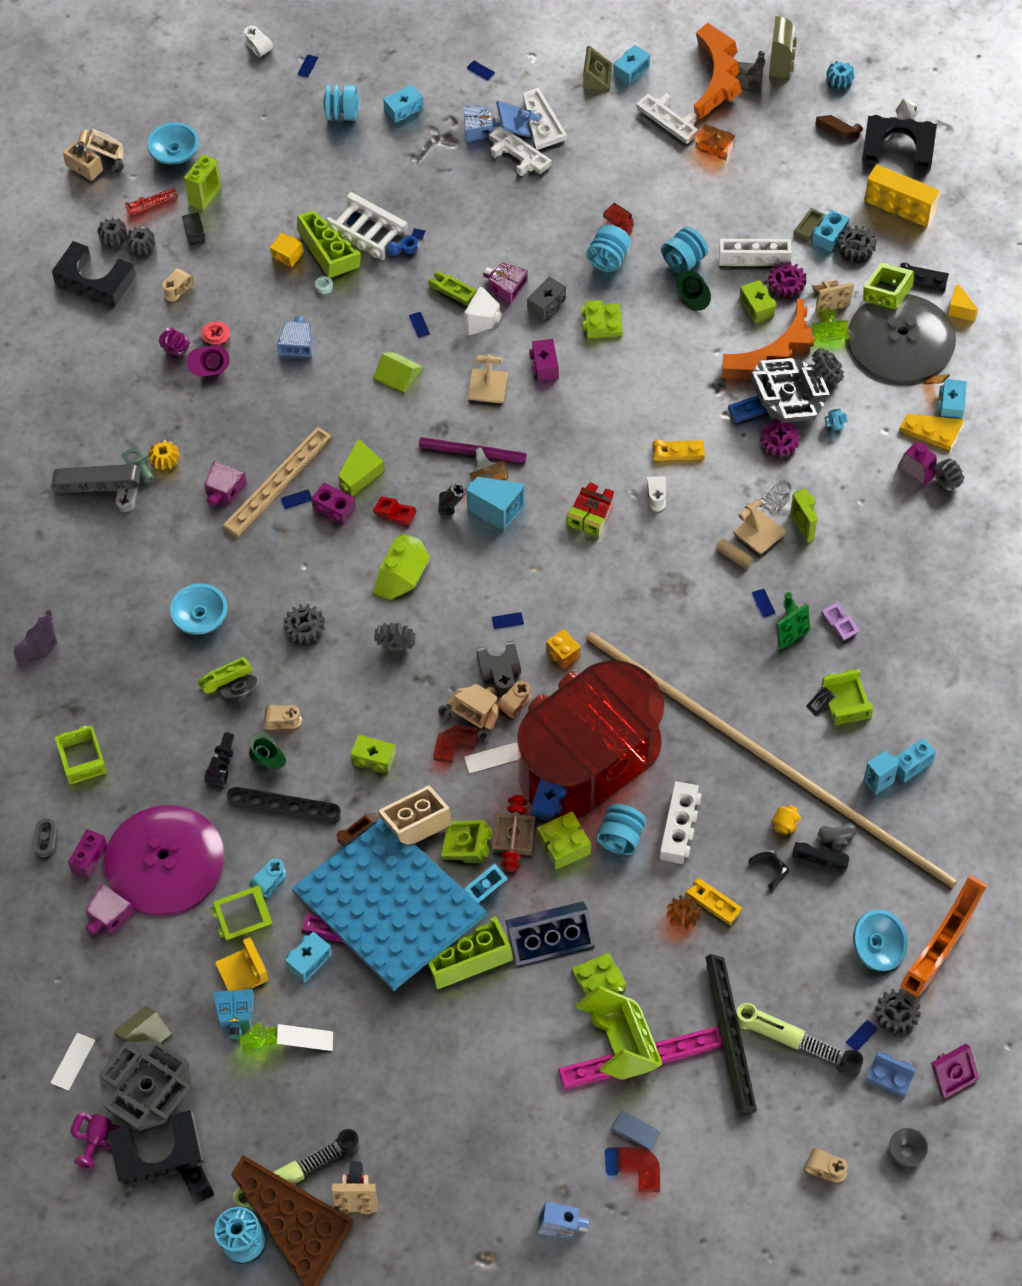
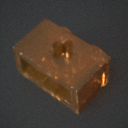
[695,124,736,161]

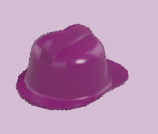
[186,345,230,376]

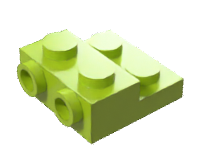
[581,300,623,338]
[790,488,818,542]
[441,820,492,863]
[572,953,626,997]

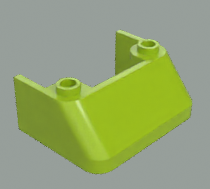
[575,986,662,1080]

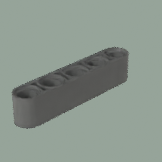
[51,464,141,493]

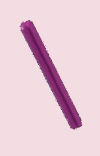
[419,437,527,463]

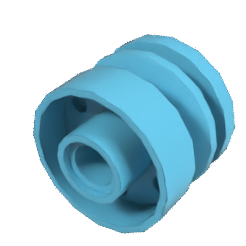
[324,84,359,121]
[586,224,632,272]
[661,226,708,274]
[596,804,646,855]
[214,1207,266,1263]

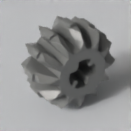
[97,217,128,247]
[126,226,156,256]
[934,458,965,491]

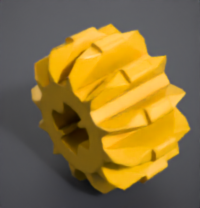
[148,439,180,471]

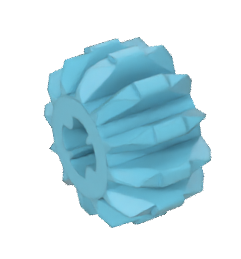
[826,61,855,89]

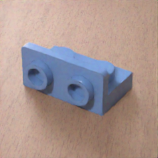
[866,1052,916,1097]

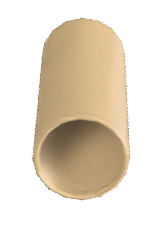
[715,538,753,569]

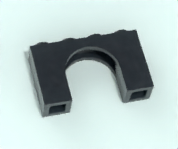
[862,115,937,169]
[52,241,136,306]
[108,1110,204,1186]

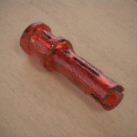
[125,187,178,217]

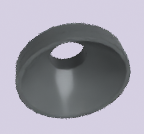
[889,1128,928,1167]

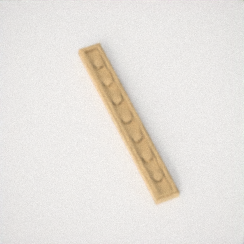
[223,427,332,538]

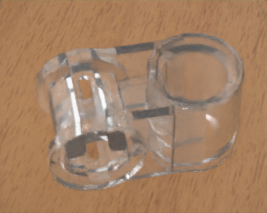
[759,480,791,516]

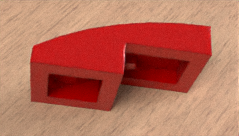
[373,496,417,526]

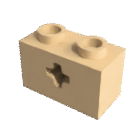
[62,142,103,181]

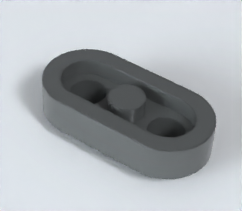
[33,818,57,858]

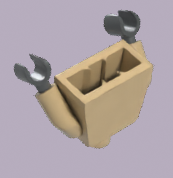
[73,128,125,174]
[438,684,499,744]

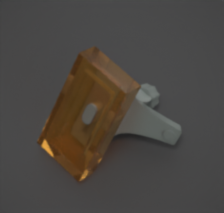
[469,447,509,482]

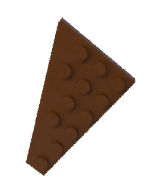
[231,1155,354,1286]

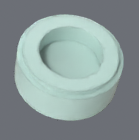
[315,276,333,294]

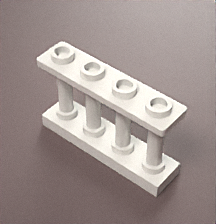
[326,192,408,260]

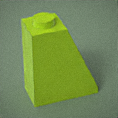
[338,439,385,497]

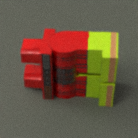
[566,482,614,537]

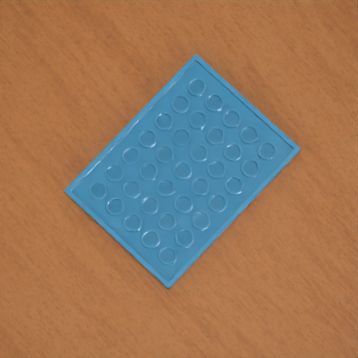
[292,818,487,991]

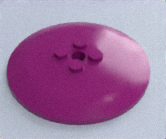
[104,805,224,916]

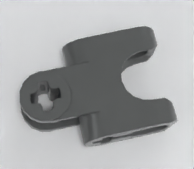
[477,641,521,697]

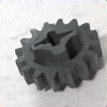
[838,225,877,260]
[812,348,845,384]
[284,604,325,644]
[374,622,416,651]
[875,989,921,1034]

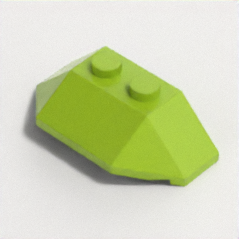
[373,534,430,601]

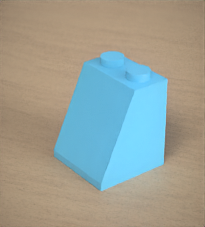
[466,477,525,531]

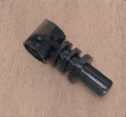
[204,732,235,787]

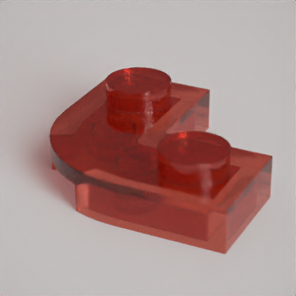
[603,202,634,235]
[433,725,479,763]
[617,1147,660,1192]

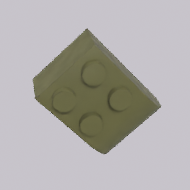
[769,16,797,78]

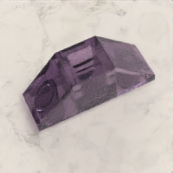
[13,610,58,663]

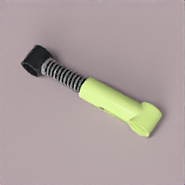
[736,1003,864,1077]
[233,1129,360,1211]

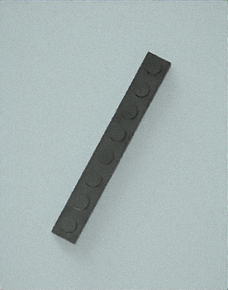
[705,954,757,1114]

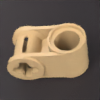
[162,268,194,302]
[497,681,531,719]
[264,705,302,730]
[805,1148,848,1183]

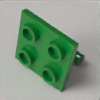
[776,592,810,649]

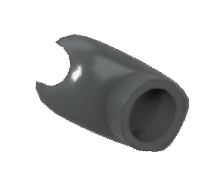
[817,823,856,849]

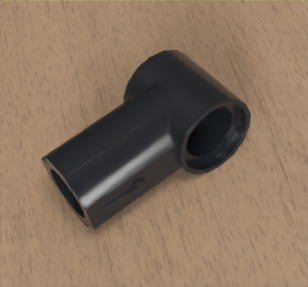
[438,483,466,516]

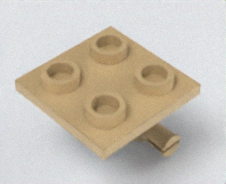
[812,279,854,313]
[468,354,508,403]
[733,498,786,555]

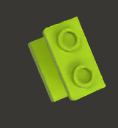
[821,669,874,726]

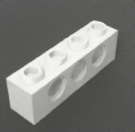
[719,239,791,266]
[660,781,702,864]

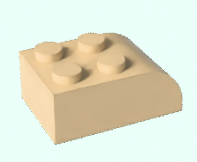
[378,785,452,844]

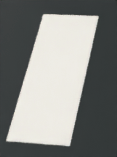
[464,743,522,773]
[277,1024,333,1051]
[51,1033,95,1091]

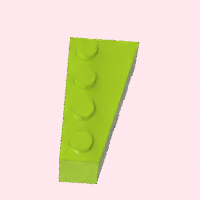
[297,210,361,278]
[428,916,513,989]

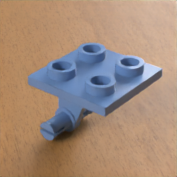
[496,101,541,138]

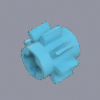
[824,409,848,430]

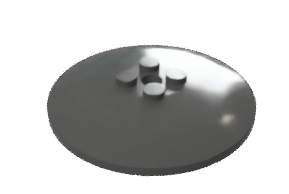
[848,294,956,383]

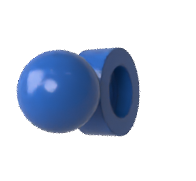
[387,235,419,256]

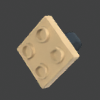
[332,1161,378,1214]

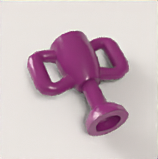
[71,1112,121,1170]

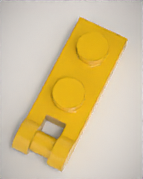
[652,440,705,461]
[684,878,742,925]

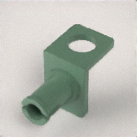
[121,446,154,483]

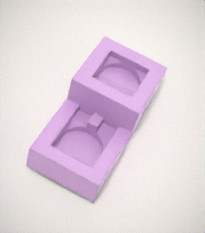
[821,602,860,641]

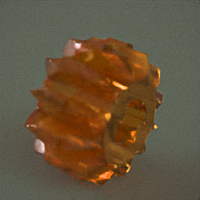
[667,895,701,930]

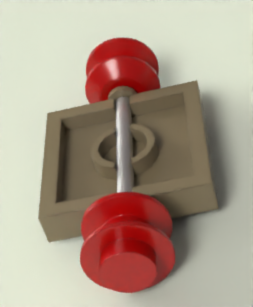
[492,795,536,872]

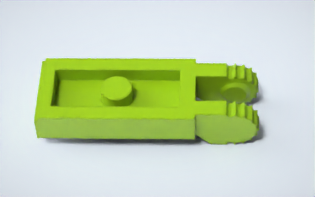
[427,271,477,306]
[198,657,253,694]

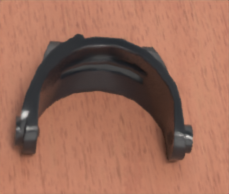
[748,850,789,890]

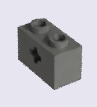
[527,276,567,320]

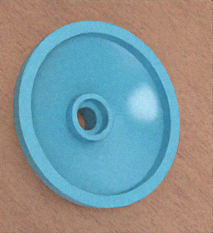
[147,122,199,164]
[170,584,227,635]
[853,909,908,971]

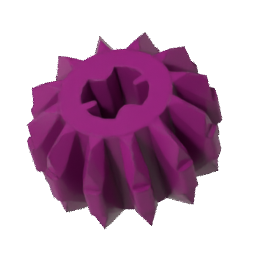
[158,328,190,356]

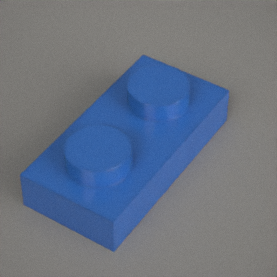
[728,395,767,423]

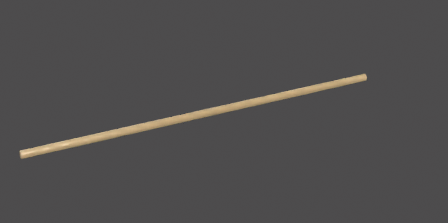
[586,632,958,889]

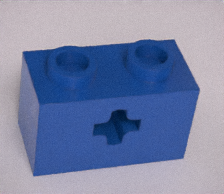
[531,774,567,821]

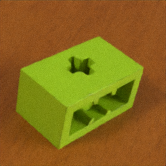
[740,280,777,323]
[351,734,396,774]

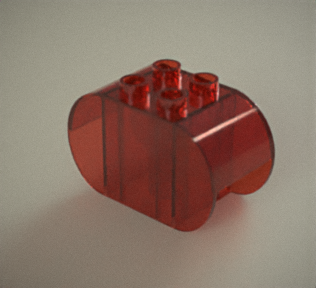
[517,660,664,819]

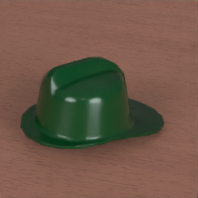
[676,270,711,311]
[249,733,286,769]

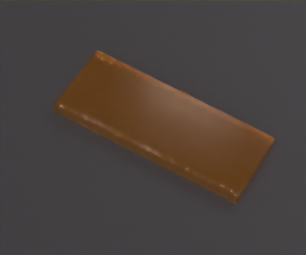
[923,374,950,385]

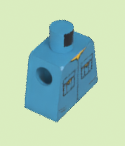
[213,989,255,1039]

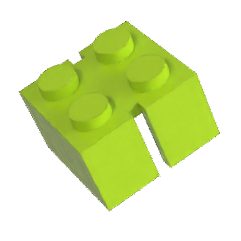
[537,811,591,870]

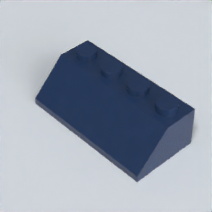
[505,901,595,966]

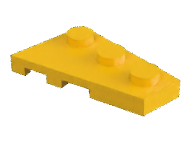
[899,414,965,451]

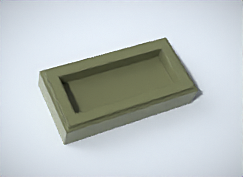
[793,208,826,242]

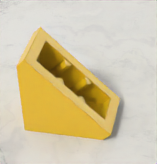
[948,284,978,321]

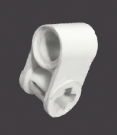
[244,25,274,58]
[647,476,666,512]

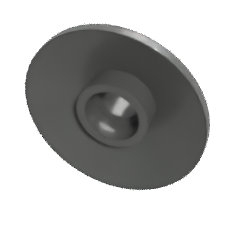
[220,675,258,698]

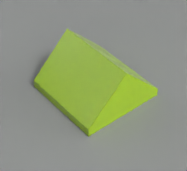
[373,352,423,394]

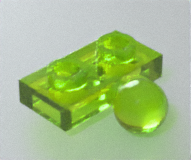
[812,309,849,342]
[239,1023,278,1052]

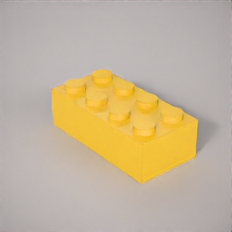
[864,164,940,227]

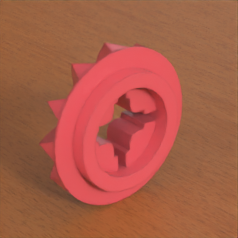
[201,321,230,346]

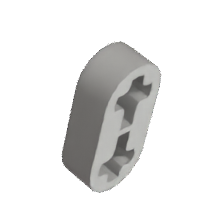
[116,488,137,512]

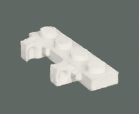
[636,93,698,144]
[489,125,552,176]

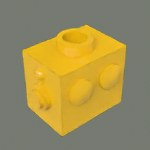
[269,232,304,267]
[546,629,581,669]

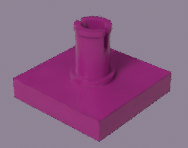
[931,1043,979,1099]

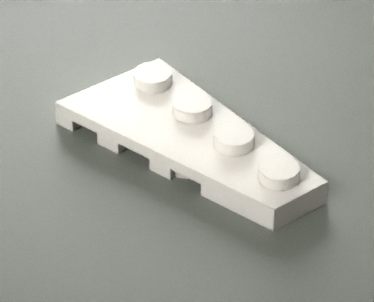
[523,87,567,150]

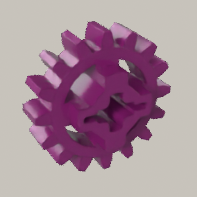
[768,262,807,297]
[760,420,800,457]

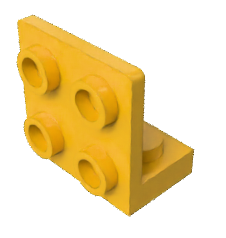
[215,937,269,991]

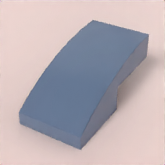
[611,1111,660,1151]

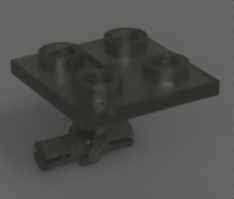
[735,51,766,92]

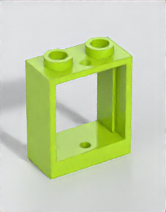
[184,154,222,211]
[863,262,914,310]
[55,725,107,785]
[210,885,273,941]

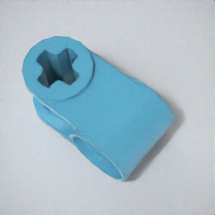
[249,858,286,898]

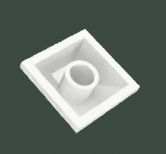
[464,287,501,336]

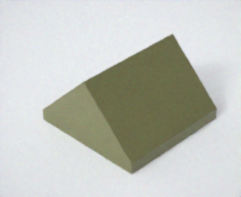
[583,45,612,90]
[114,1006,172,1044]

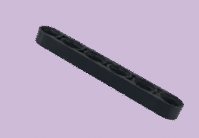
[227,787,341,823]

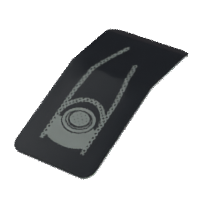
[806,687,836,716]

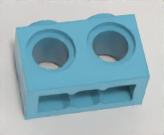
[812,209,850,252]
[895,738,936,783]

